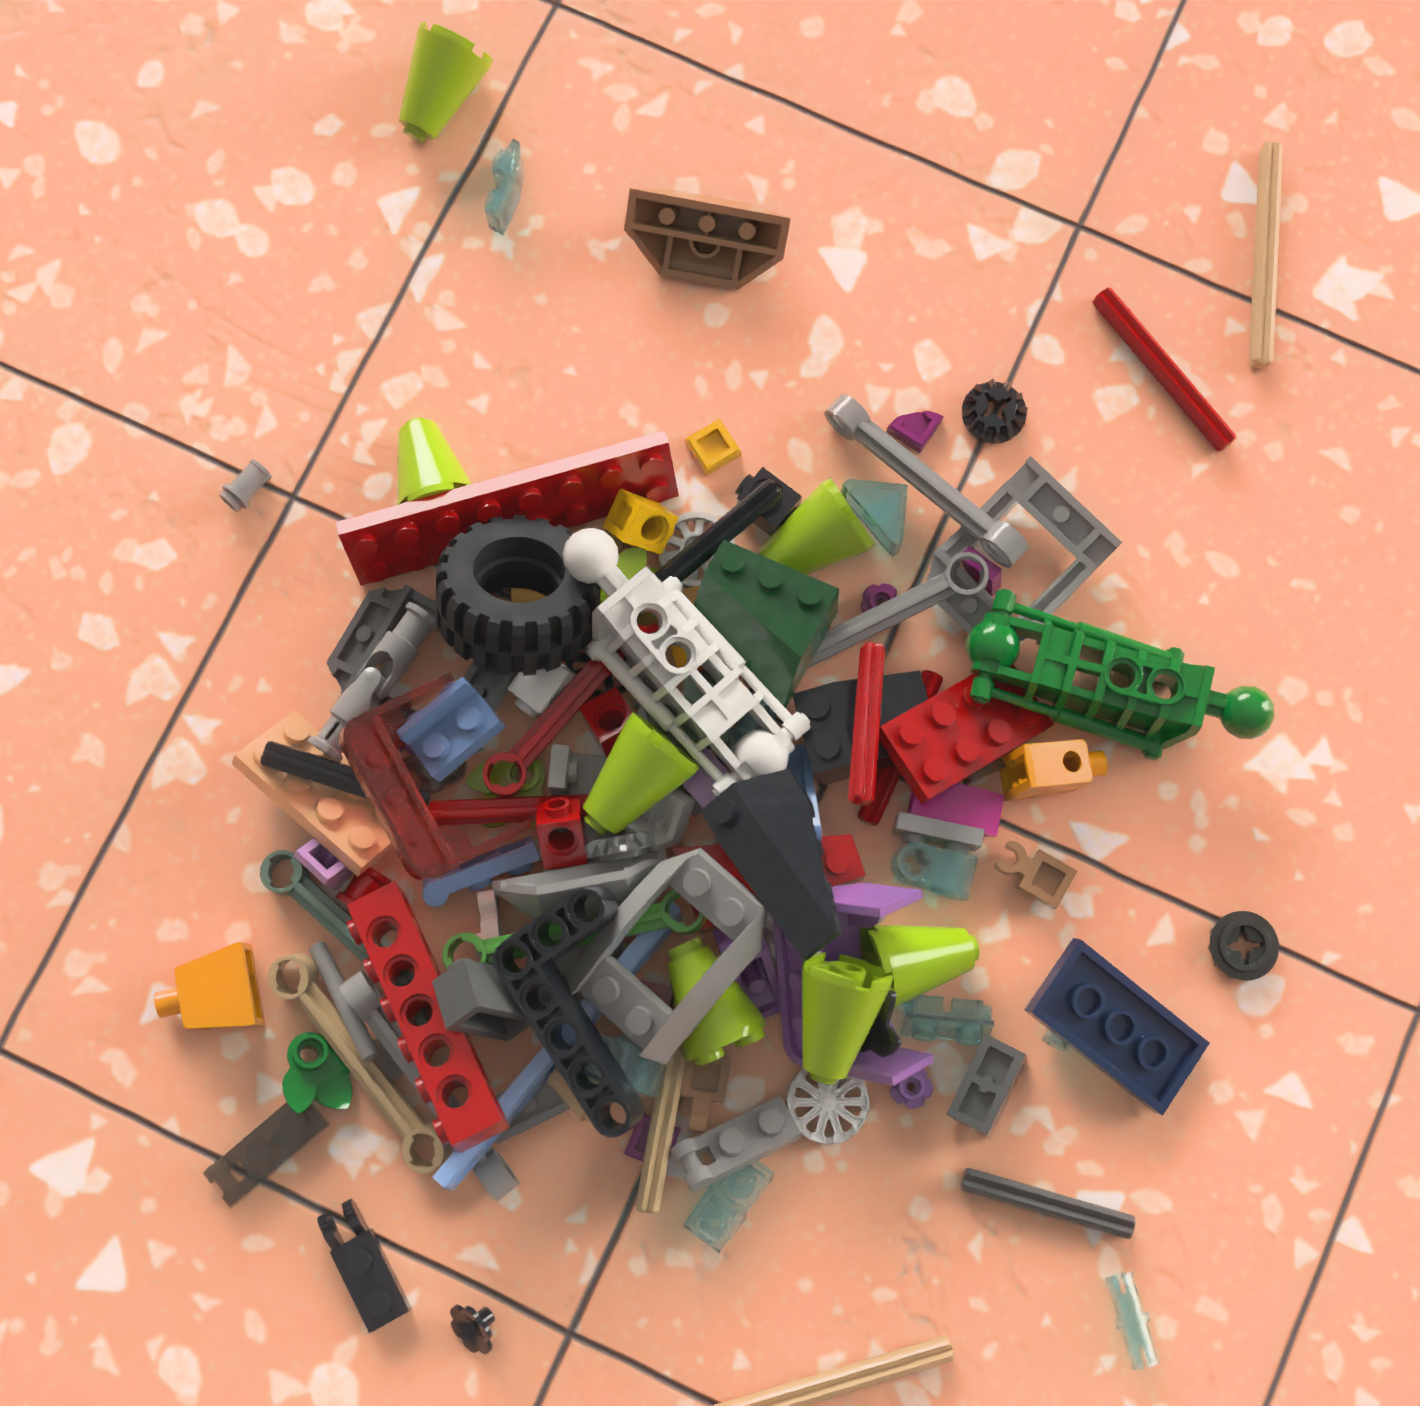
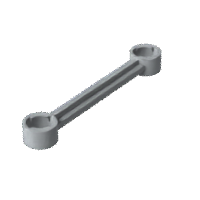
[824,394,1029,568]
[808,552,989,668]
[339,970,520,1201]

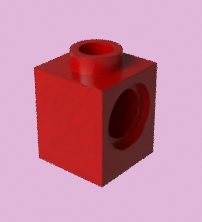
[579,686,632,759]
[536,797,588,870]

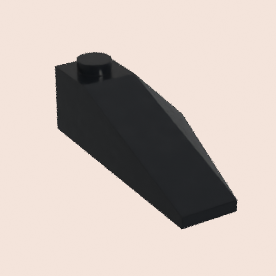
[700,769,841,961]

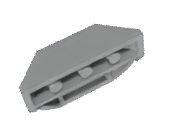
[492,850,667,926]

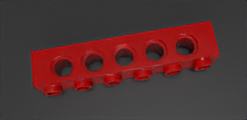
[346,881,510,1153]

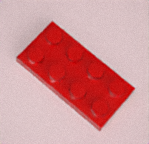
[879,664,1054,805]

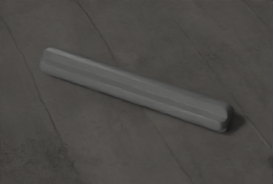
[961,1168,1136,1239]

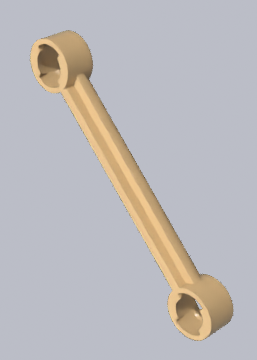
[268,953,453,1174]

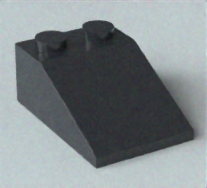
[792,671,928,786]

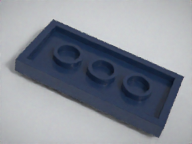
[1024,938,1210,1116]

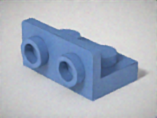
[396,677,506,783]

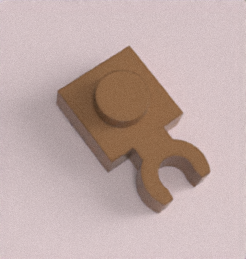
[994,841,1077,910]

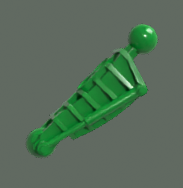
[966,589,1275,761]

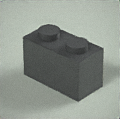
[432,958,530,1041]

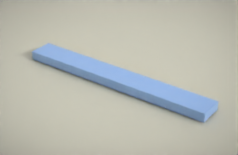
[432,902,682,1192]

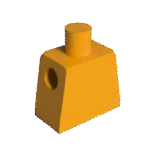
[997,739,1108,802]
[154,942,266,1030]

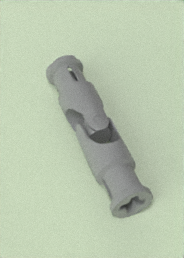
[308,602,439,763]

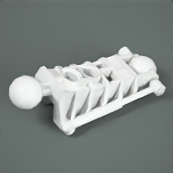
[563,528,811,797]

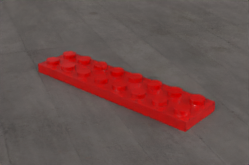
[335,430,679,586]

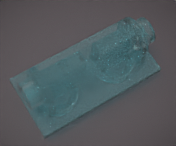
[900,995,994,1046]

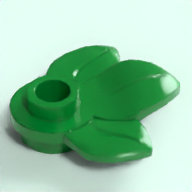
[282,1032,352,1114]

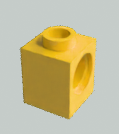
[603,489,679,555]

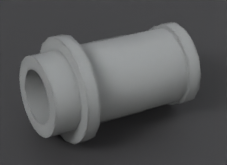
[219,459,272,512]

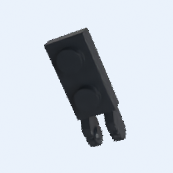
[317,1199,412,1334]

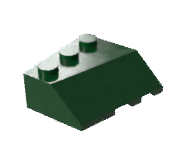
[694,539,839,708]

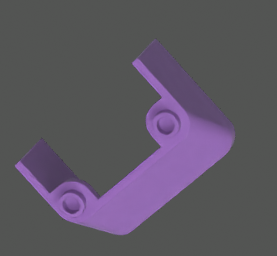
[773,882,934,1086]

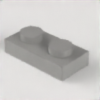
[892,811,985,856]

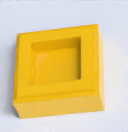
[685,418,741,476]

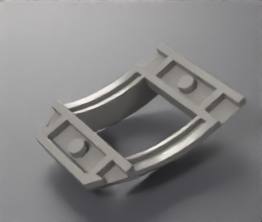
[927,456,1123,641]
[566,848,768,1065]

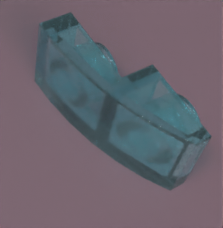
[484,139,524,235]
[684,1160,775,1254]

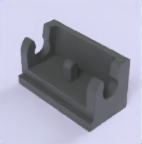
[947,1034,1028,1139]

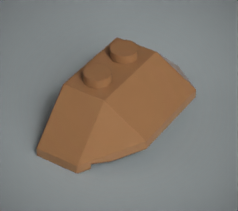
[624,187,791,290]

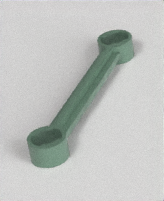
[260,850,427,1026]

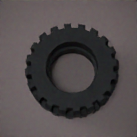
[436,515,601,676]

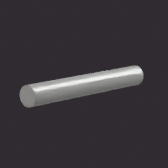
[309,942,379,1062]

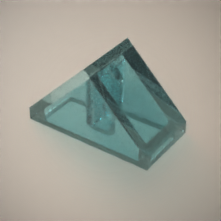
[841,479,908,558]

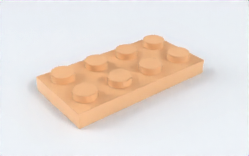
[232,710,419,877]

